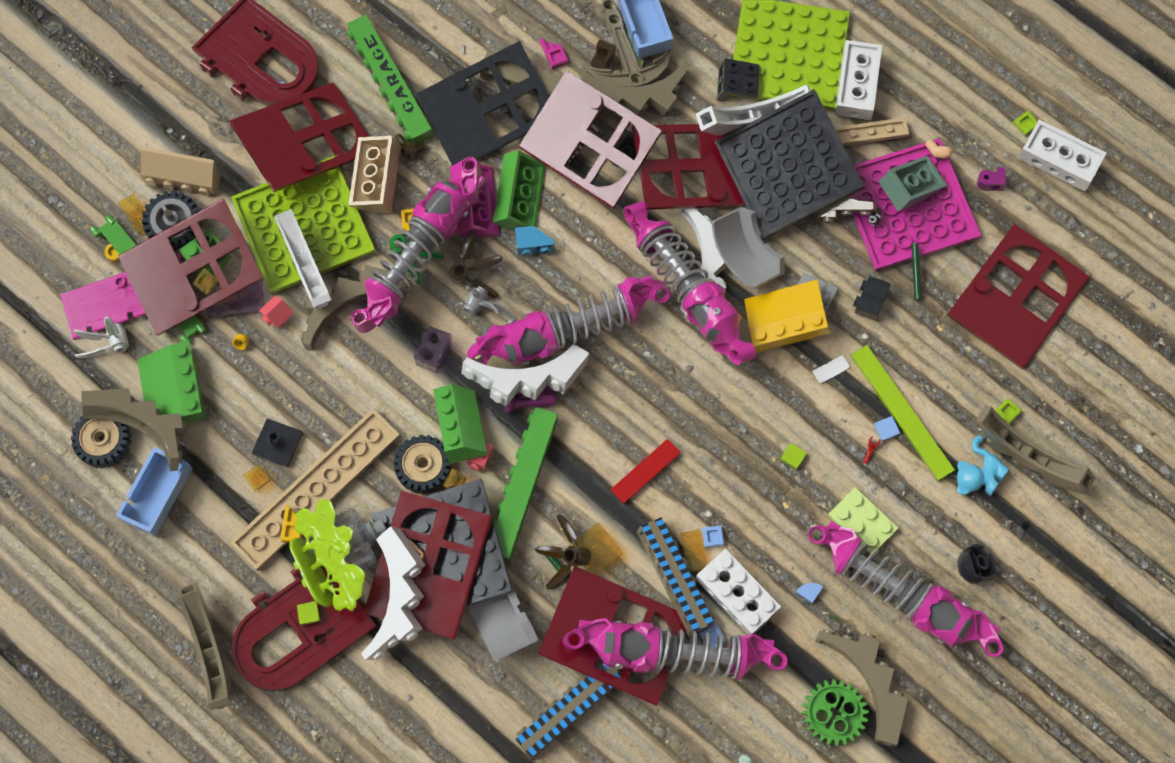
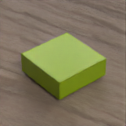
[1013,111,1038,136]
[995,398,1022,425]
[780,443,807,470]
[297,601,321,626]

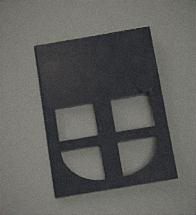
[416,41,549,166]

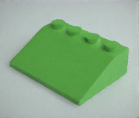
[137,341,207,423]

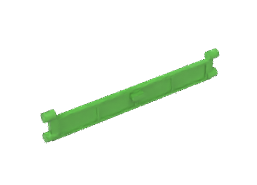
[90,215,207,343]

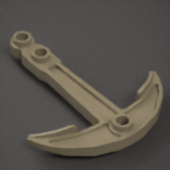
[586,0,671,87]

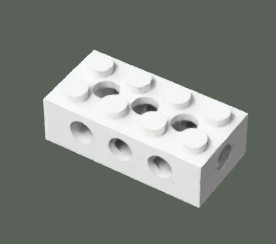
[834,40,882,120]
[1018,120,1106,191]
[696,549,781,635]

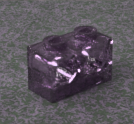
[413,326,452,373]

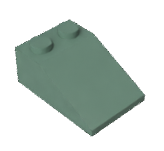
[878,156,948,212]

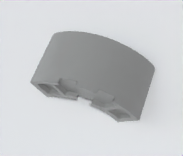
[712,207,785,288]
[468,587,538,661]

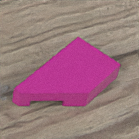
[539,38,568,69]

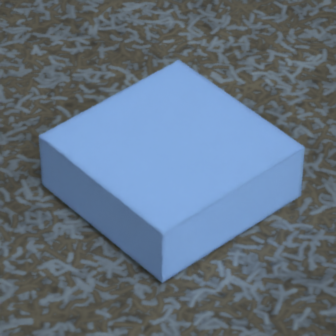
[874,416,900,442]
[702,526,724,548]
[699,624,726,647]

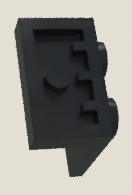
[717,58,760,102]

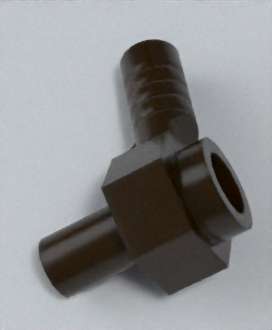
[395,134,425,159]

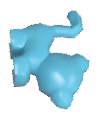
[957,435,1009,496]

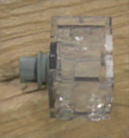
[334,508,387,573]

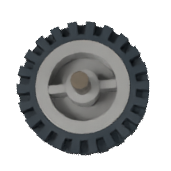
[142,191,203,251]

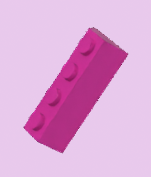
[450,160,500,238]

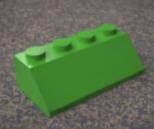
[493,150,545,230]
[433,384,488,464]

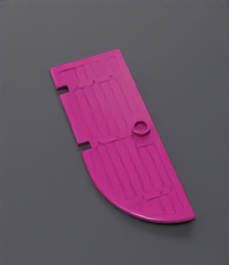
[60,253,182,340]

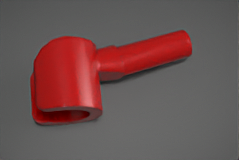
[863,436,881,464]

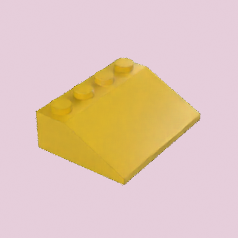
[744,279,831,353]

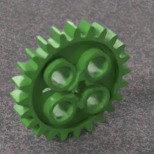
[802,679,869,747]

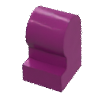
[976,167,1006,191]

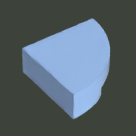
[795,583,823,604]

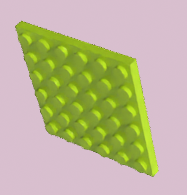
[730,0,850,111]
[231,156,376,295]

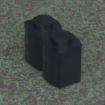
[853,276,891,321]

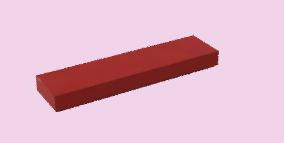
[610,439,681,505]

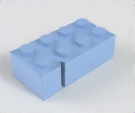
[617,0,673,59]
[116,447,193,537]

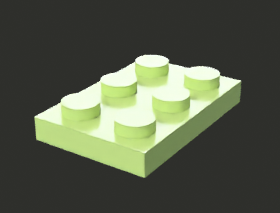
[828,488,898,555]

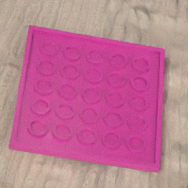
[848,138,981,271]

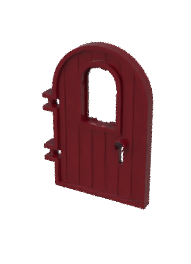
[191,0,319,105]
[232,565,377,691]

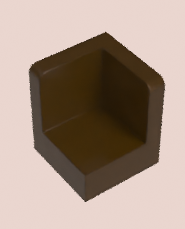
[591,39,616,69]

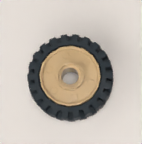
[71,416,132,468]
[394,435,452,494]

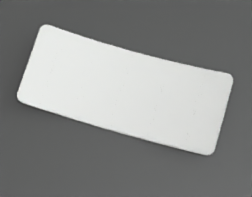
[812,355,850,383]

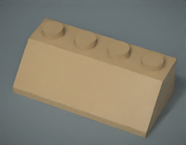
[349,136,401,214]
[140,147,222,196]

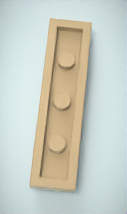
[834,118,909,146]

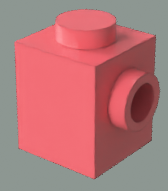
[259,295,294,328]
[466,443,494,472]

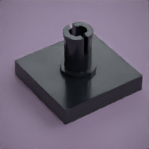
[252,418,303,468]

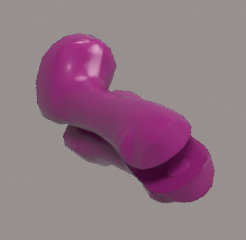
[504,386,557,414]

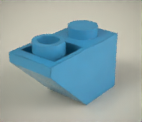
[515,226,555,257]

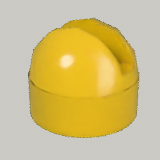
[232,333,249,350]

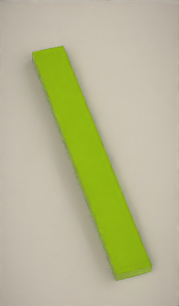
[851,345,955,481]

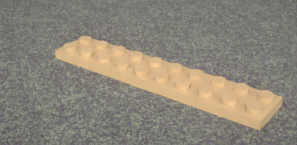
[230,409,400,571]

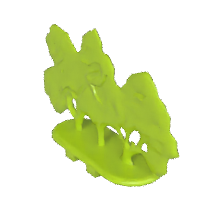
[290,499,365,611]

